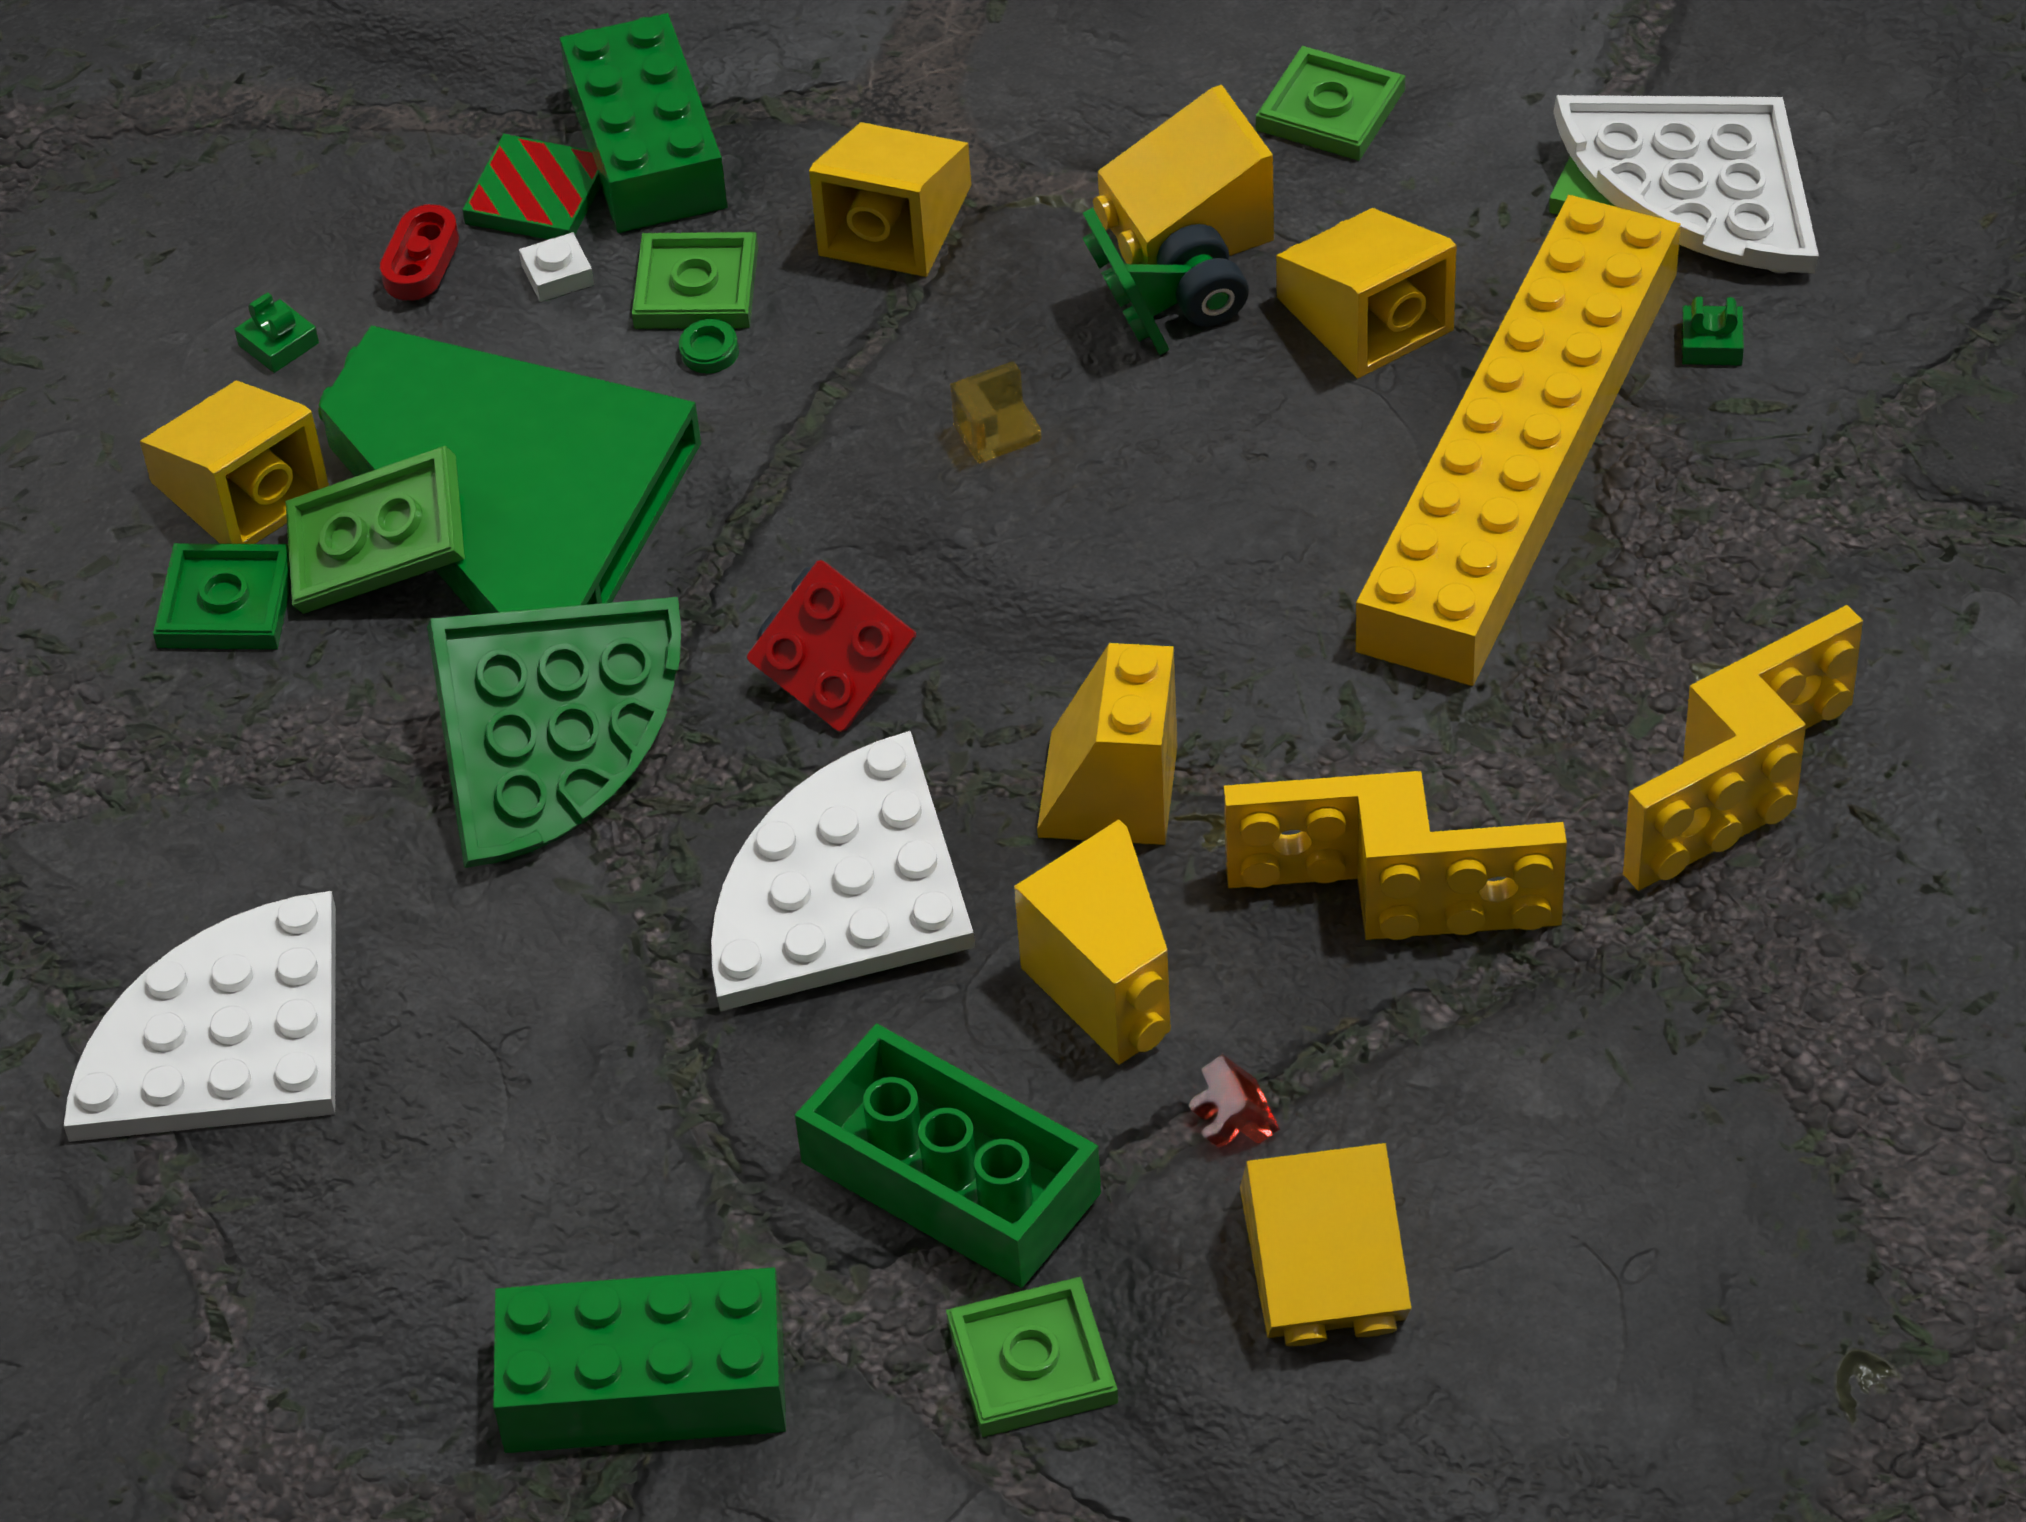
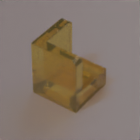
[950,362,1042,464]

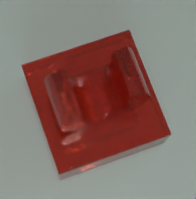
[1189,1054,1280,1147]

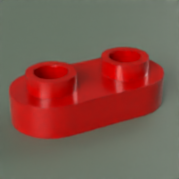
[380,204,459,301]

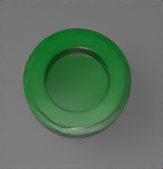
[679,319,739,373]

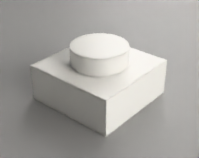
[519,232,594,302]

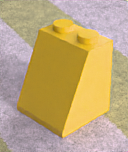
[1093,84,1274,265]
[809,122,972,277]
[1276,208,1456,379]
[140,380,329,544]
[1037,643,1177,845]
[1014,819,1171,1065]
[1240,1143,1412,1346]

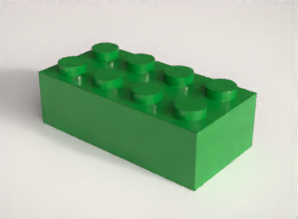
[559,13,728,233]
[795,1023,1101,1288]
[493,1267,786,1453]

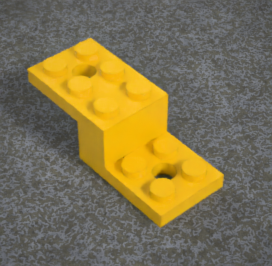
[1623,605,1863,891]
[1224,771,1567,940]

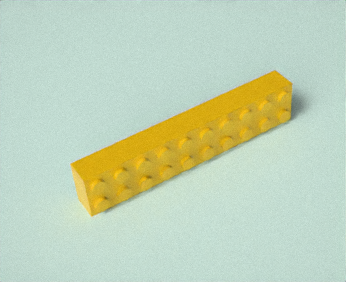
[1356,194,1681,686]

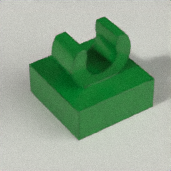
[234,292,319,373]
[1681,297,1744,365]

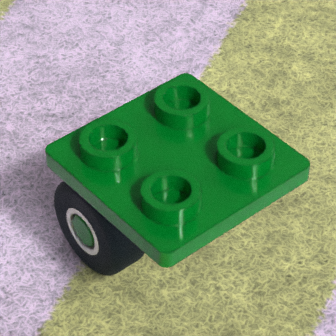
[1082,207,1249,355]

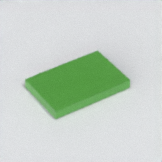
[285,446,465,614]

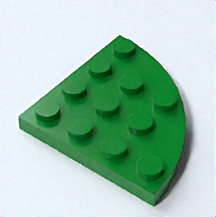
[427,597,681,868]

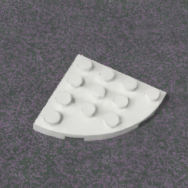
[1553,95,1819,273]
[711,731,975,1011]
[64,891,336,1142]

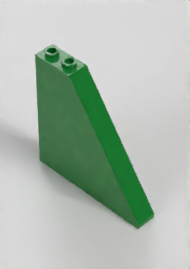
[318,325,701,615]

